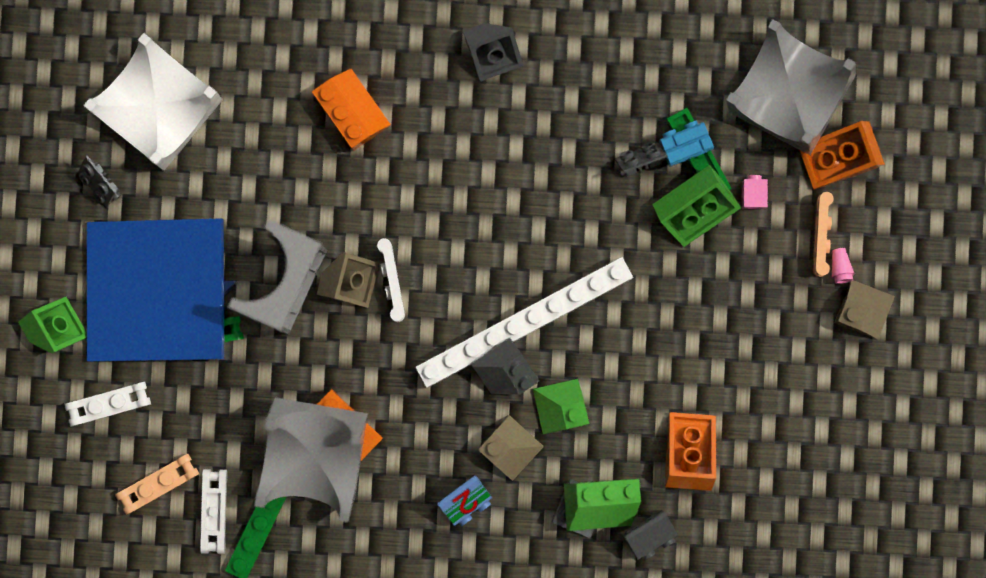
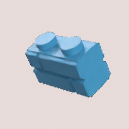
[659,120,714,167]

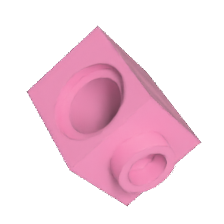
[742,175,768,209]

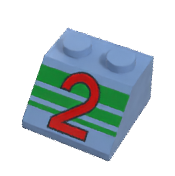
[438,475,492,526]

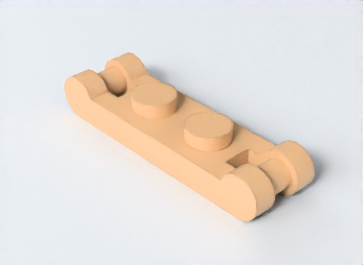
[813,192,834,277]
[115,454,199,515]

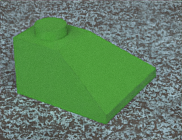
[18,297,87,353]
[533,379,589,434]

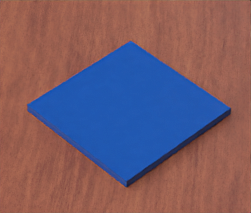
[87,218,224,362]

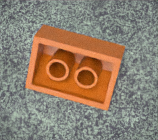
[312,69,391,152]

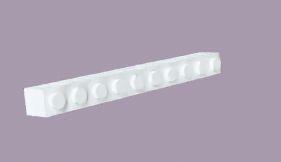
[416,257,633,388]

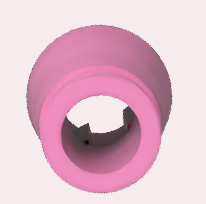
[832,248,855,284]

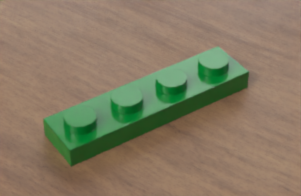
[666,108,732,190]
[225,496,287,578]

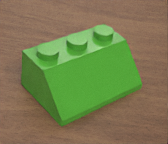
[653,165,741,247]
[564,479,641,531]

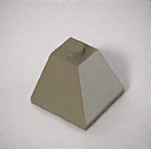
[317,252,380,308]
[834,280,895,340]
[478,415,544,481]

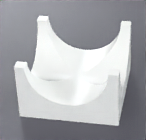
[84,33,223,170]

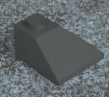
[463,23,523,81]

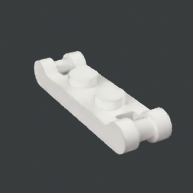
[377,239,405,322]
[64,382,151,427]
[201,469,227,554]

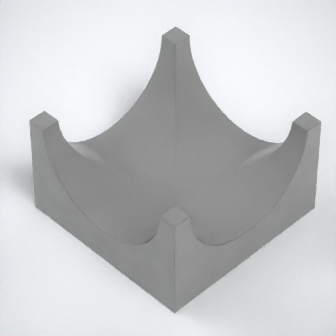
[726,19,856,155]
[228,220,328,334]
[255,398,368,522]

